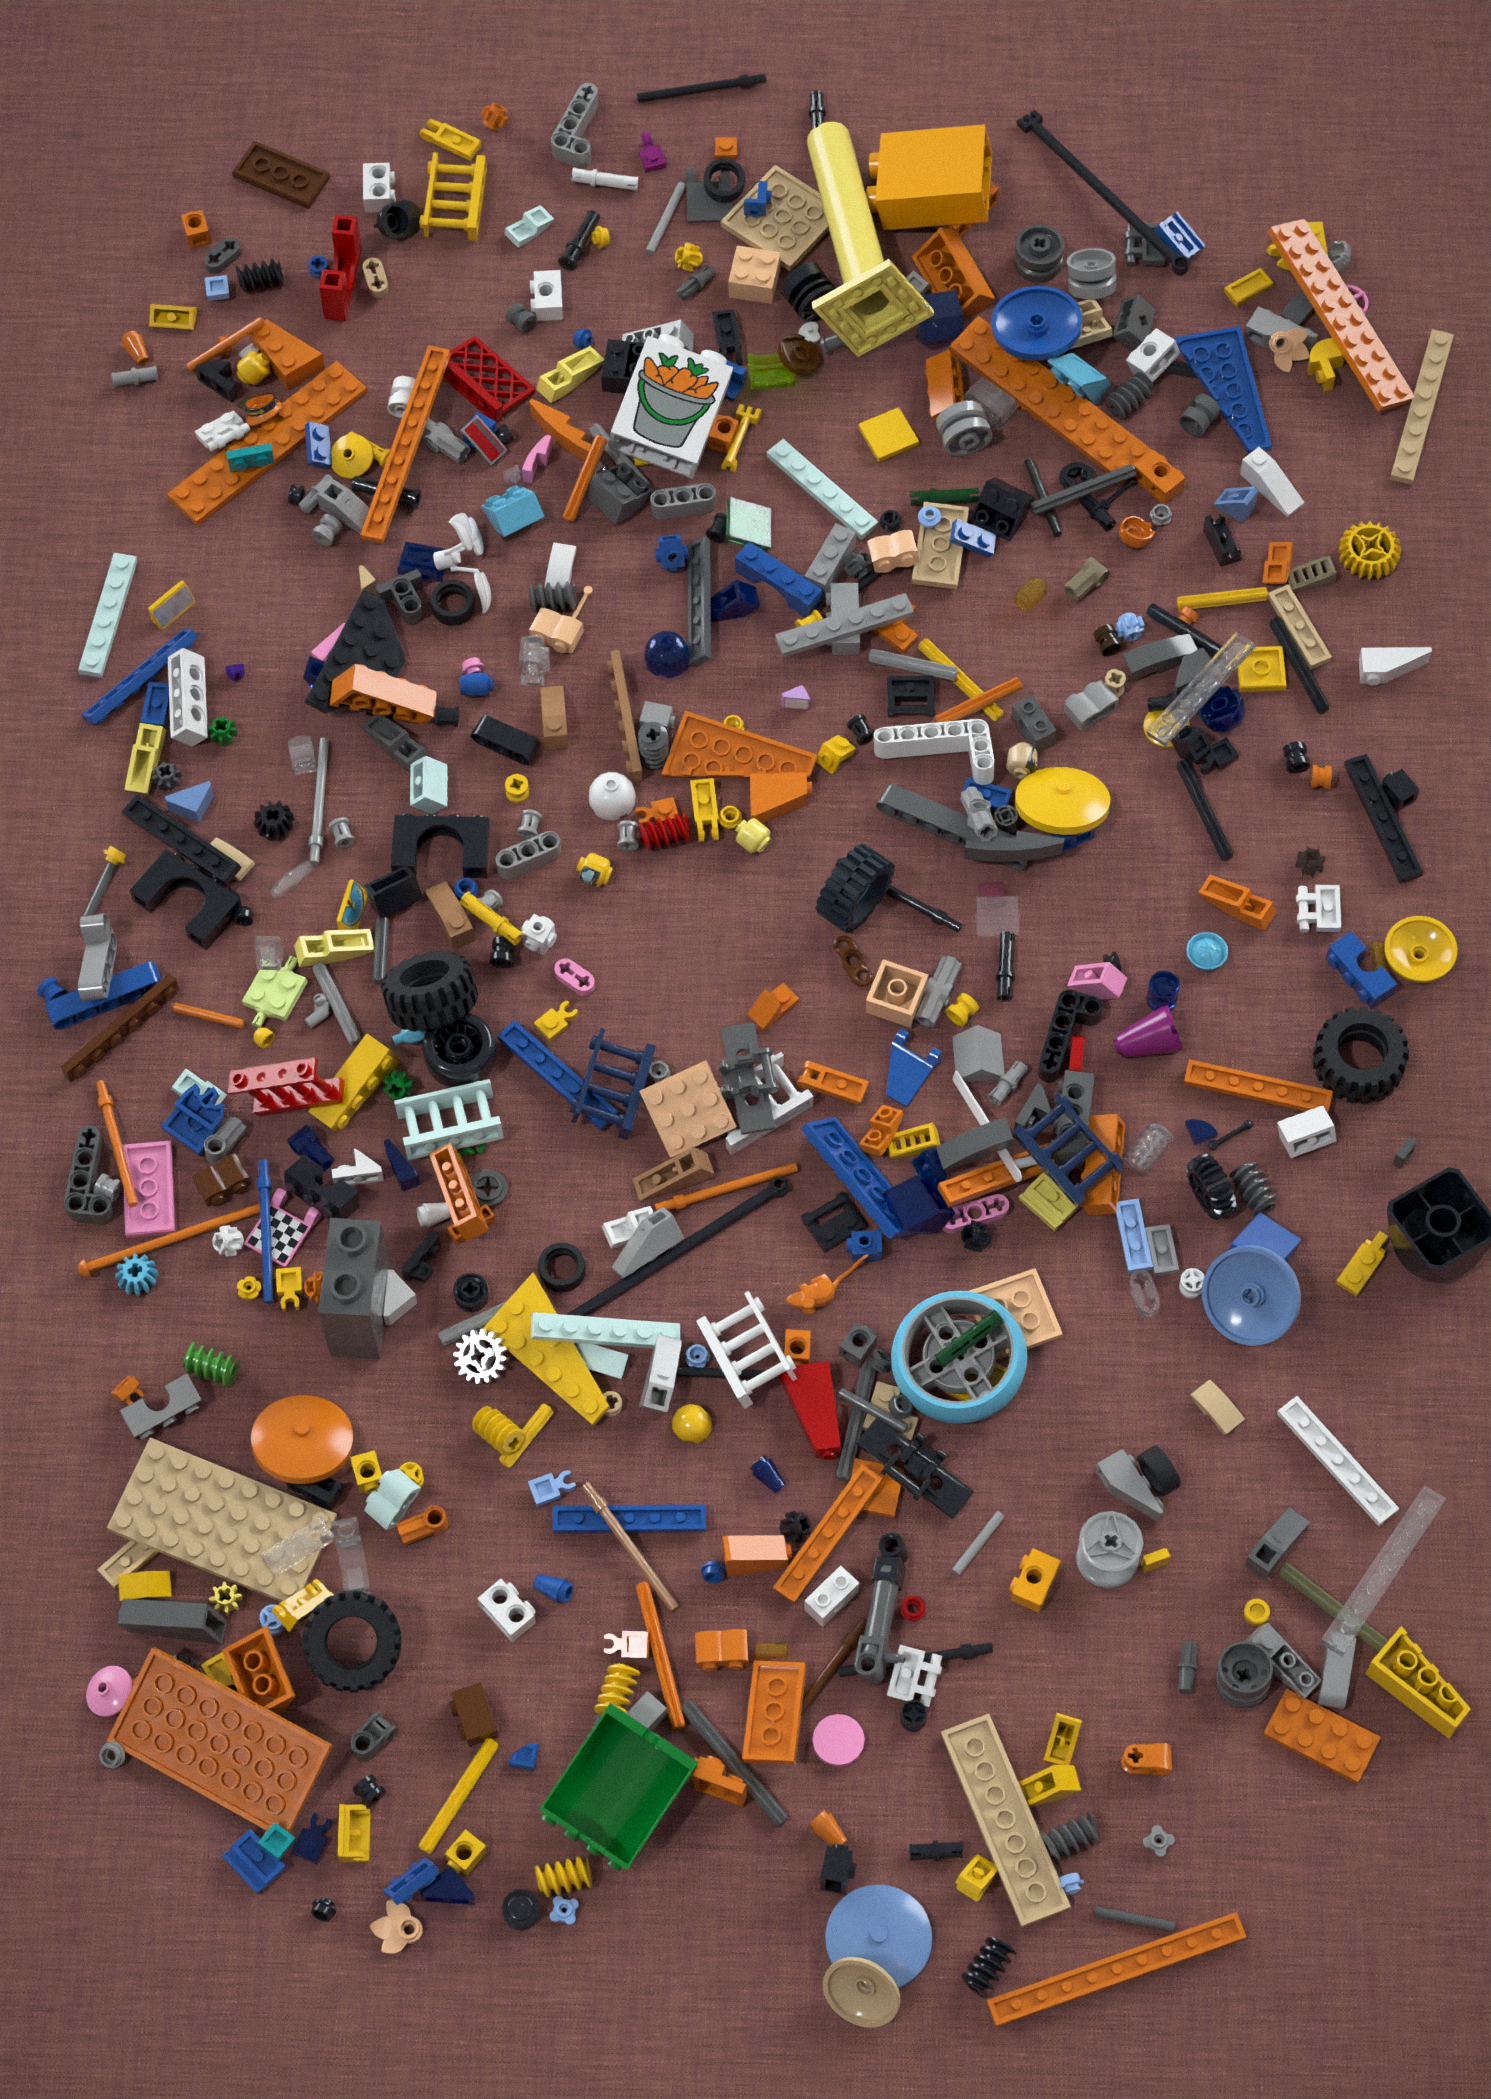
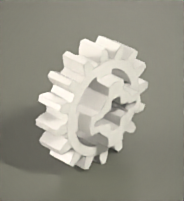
[453,1329,509,1384]

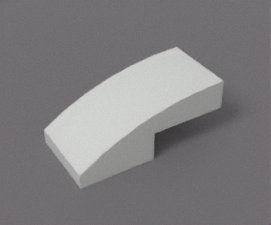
[544,543,576,589]
[602,1206,653,1249]

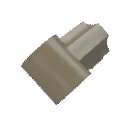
[1064,557,1110,601]

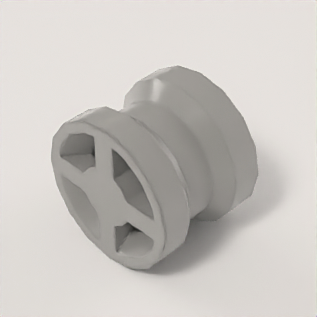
[93,1173,123,1203]

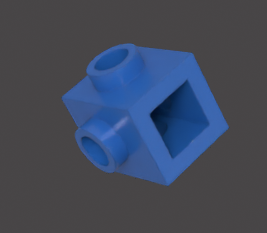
[654,534,688,571]

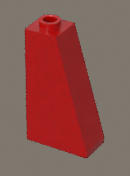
[779,1361,841,1460]

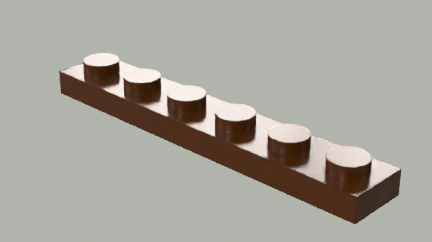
[61,973,179,1083]

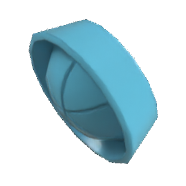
[1186,932,1228,971]

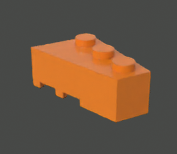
[249,319,325,391]

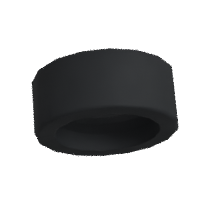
[703,158,745,203]
[430,580,475,626]
[538,1242,586,1293]
[1137,1445,1181,1496]

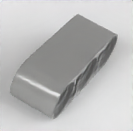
[650,483,716,519]
[495,831,561,879]
[1318,1632,1356,1710]

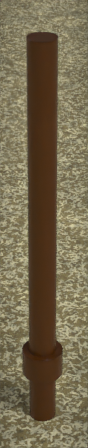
[801,1618,867,1716]

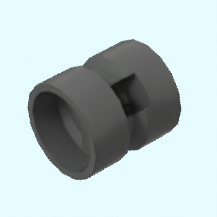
[1179,394,1220,437]

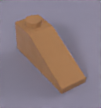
[540,686,569,751]
[424,881,475,950]
[632,1147,715,1202]

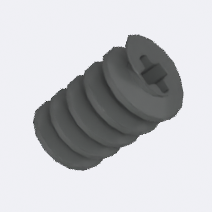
[1105,372,1154,420]
[529,581,576,612]
[638,722,669,769]
[1229,1162,1278,1217]
[1040,1811,1100,1861]

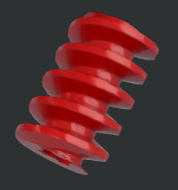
[638,812,690,851]

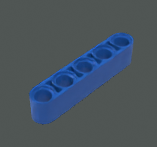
[45,962,162,1030]

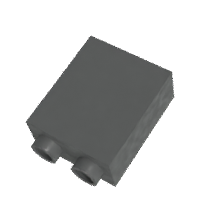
[318,1218,391,1360]

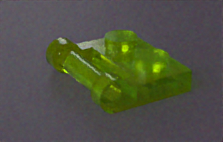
[747,353,795,390]

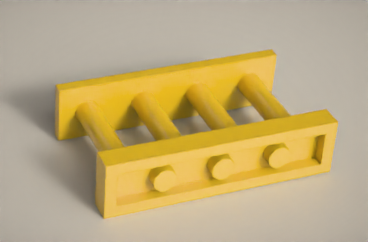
[420,152,487,241]

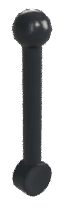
[1100,477,1137,510]
[1208,1120,1253,1150]

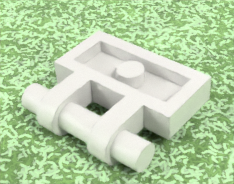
[195,410,250,451]
[1296,885,1341,933]
[887,1645,942,1707]

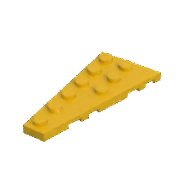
[483,1272,610,1426]

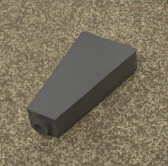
[118,1599,228,1645]

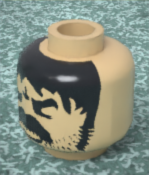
[1006,742,1038,779]

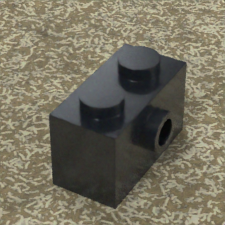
[364,865,423,918]
[820,1844,857,1895]

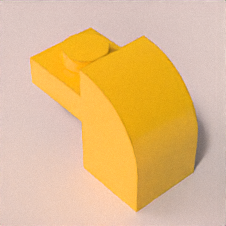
[1307,338,1344,391]

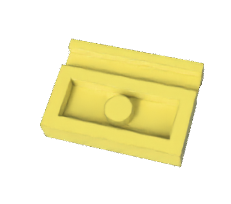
[1019,1172,1077,1231]

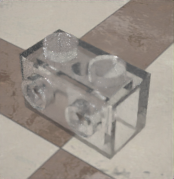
[519,636,551,686]

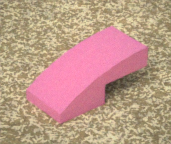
[522,435,552,483]

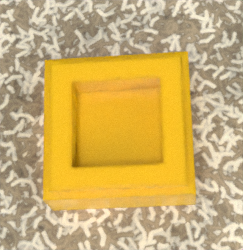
[1141,1548,1170,1573]

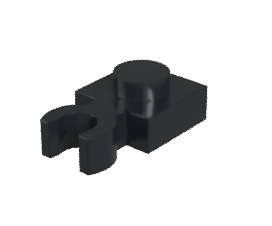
[1194,737,1239,774]

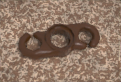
[833,935,873,987]

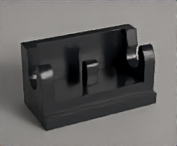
[1203,513,1242,567]
[286,1478,345,1511]

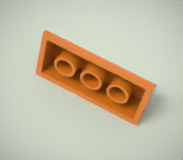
[912,227,996,324]

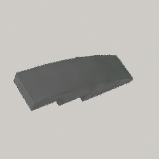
[964,831,1064,862]

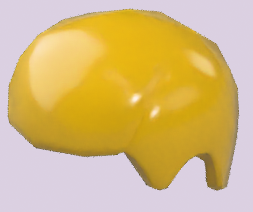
[672,1404,713,1444]

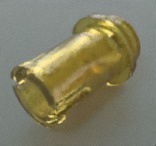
[1368,941,1388,971]
[755,1640,787,1661]

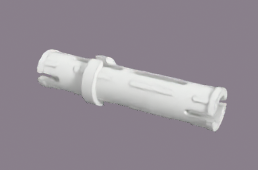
[571,168,639,191]

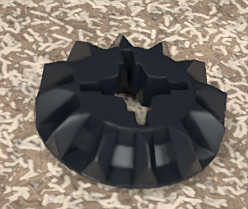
[1059,462,1096,490]

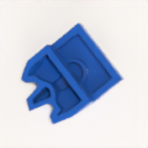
[161,1083,225,1156]

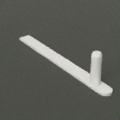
[953,1071,1037,1182]

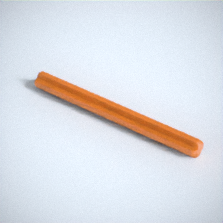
[636,1582,685,1730]

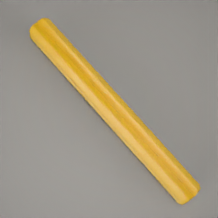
[918,638,1003,721]
[419,1738,498,1854]

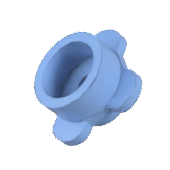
[550,1896,579,1925]

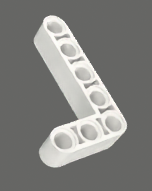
[874,719,994,785]

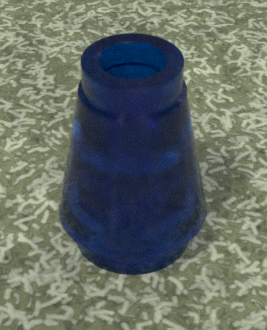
[750,1455,786,1493]

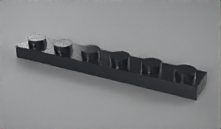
[1344,754,1423,883]
[121,795,241,886]

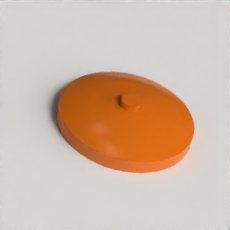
[251,1395,353,1484]

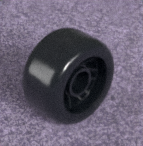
[422,1013,496,1088]

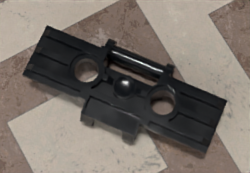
[856,1417,974,1519]

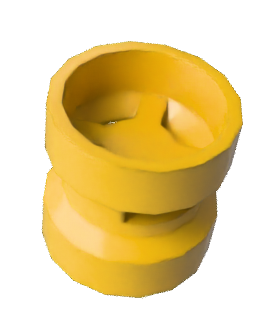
[945,993,979,1027]

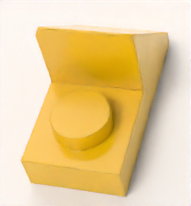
[955,1853,998,1902]

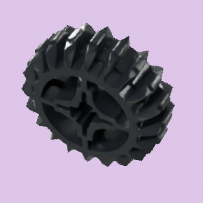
[1186,1153,1236,1220]

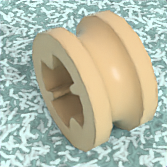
[603,1391,622,1417]

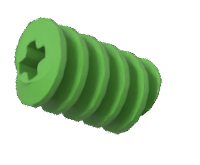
[184,1342,240,1387]

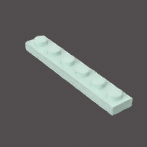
[767,439,878,540]
[78,553,137,678]
[531,1312,680,1349]

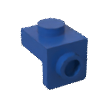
[744,181,772,217]

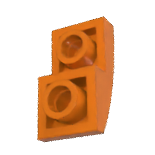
[859,1105,904,1157]

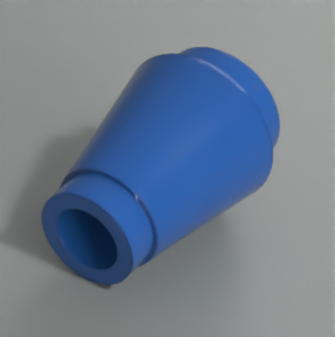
[533,1574,573,1604]

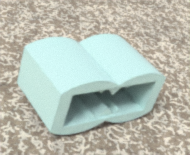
[364,1469,421,1530]

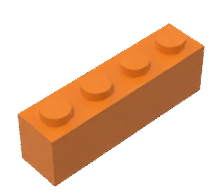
[1081,1114,1125,1215]

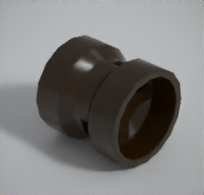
[1093,624,1123,657]

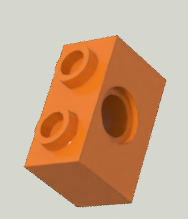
[1133,449,1185,504]

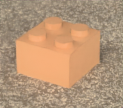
[728,246,781,304]
[866,959,928,1028]

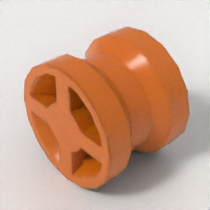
[1310,765,1332,789]

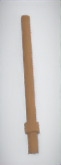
[581,1482,679,1612]

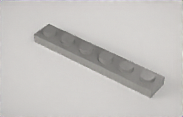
[775,593,914,658]

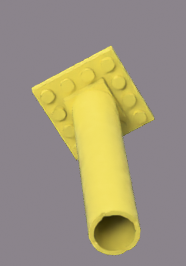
[807,122,934,357]

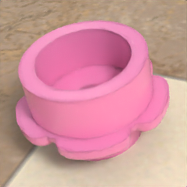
[462,657,484,674]

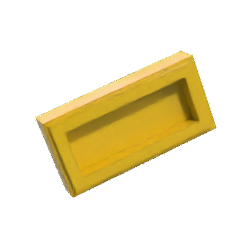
[1224,268,1274,307]

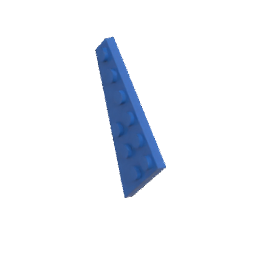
[1174,326,1272,454]

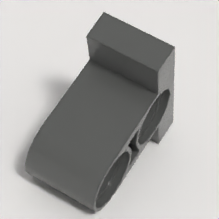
[376,569,423,625]

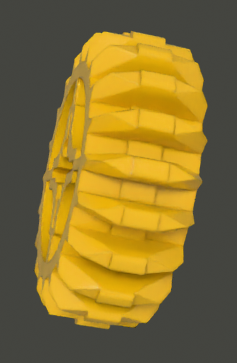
[1338,520,1401,580]

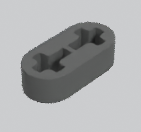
[204,237,241,274]

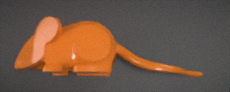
[786,1254,868,1315]

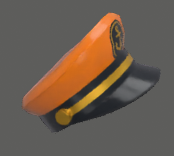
[238,393,282,427]

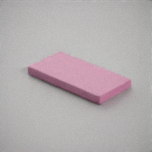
[122,1140,176,1238]

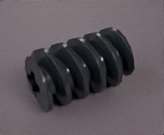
[235,258,284,293]
[961,1937,1017,1999]

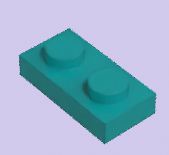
[226,443,275,471]

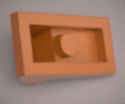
[747,983,799,1032]

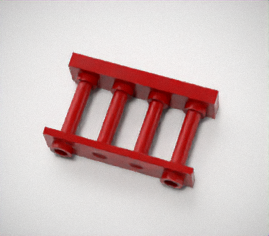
[228,1057,345,1116]

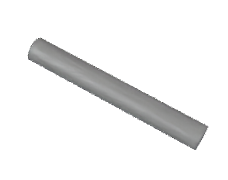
[951,1511,1005,1576]

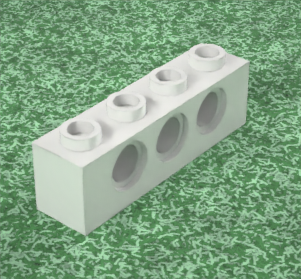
[168,648,208,747]

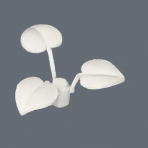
[433,513,491,614]

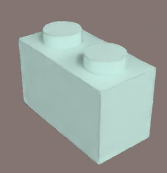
[410,756,448,814]

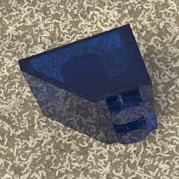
[915,290,965,344]

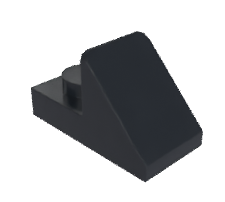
[195,361,238,403]

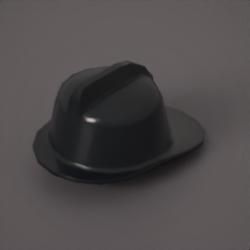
[373,200,422,239]

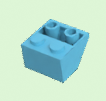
[481,485,545,537]

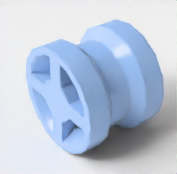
[259,1605,286,1635]

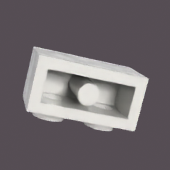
[1277,1106,1336,1158]

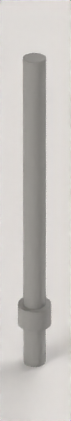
[308,738,329,865]

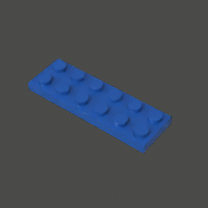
[801,1117,924,1239]

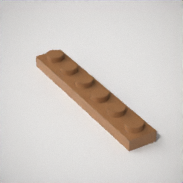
[607,650,643,783]

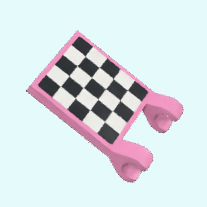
[244,1188,321,1268]

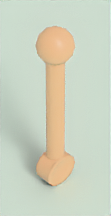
[571,586,593,619]

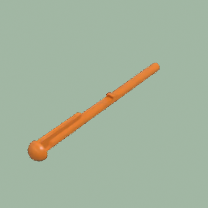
[78,1203,260,1277]

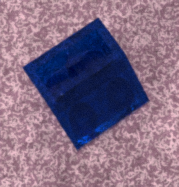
[882,1176,956,1233]

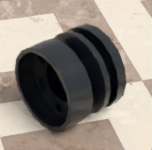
[781,262,836,323]

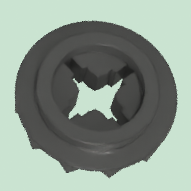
[471,1170,508,1207]

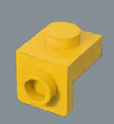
[816,735,856,774]

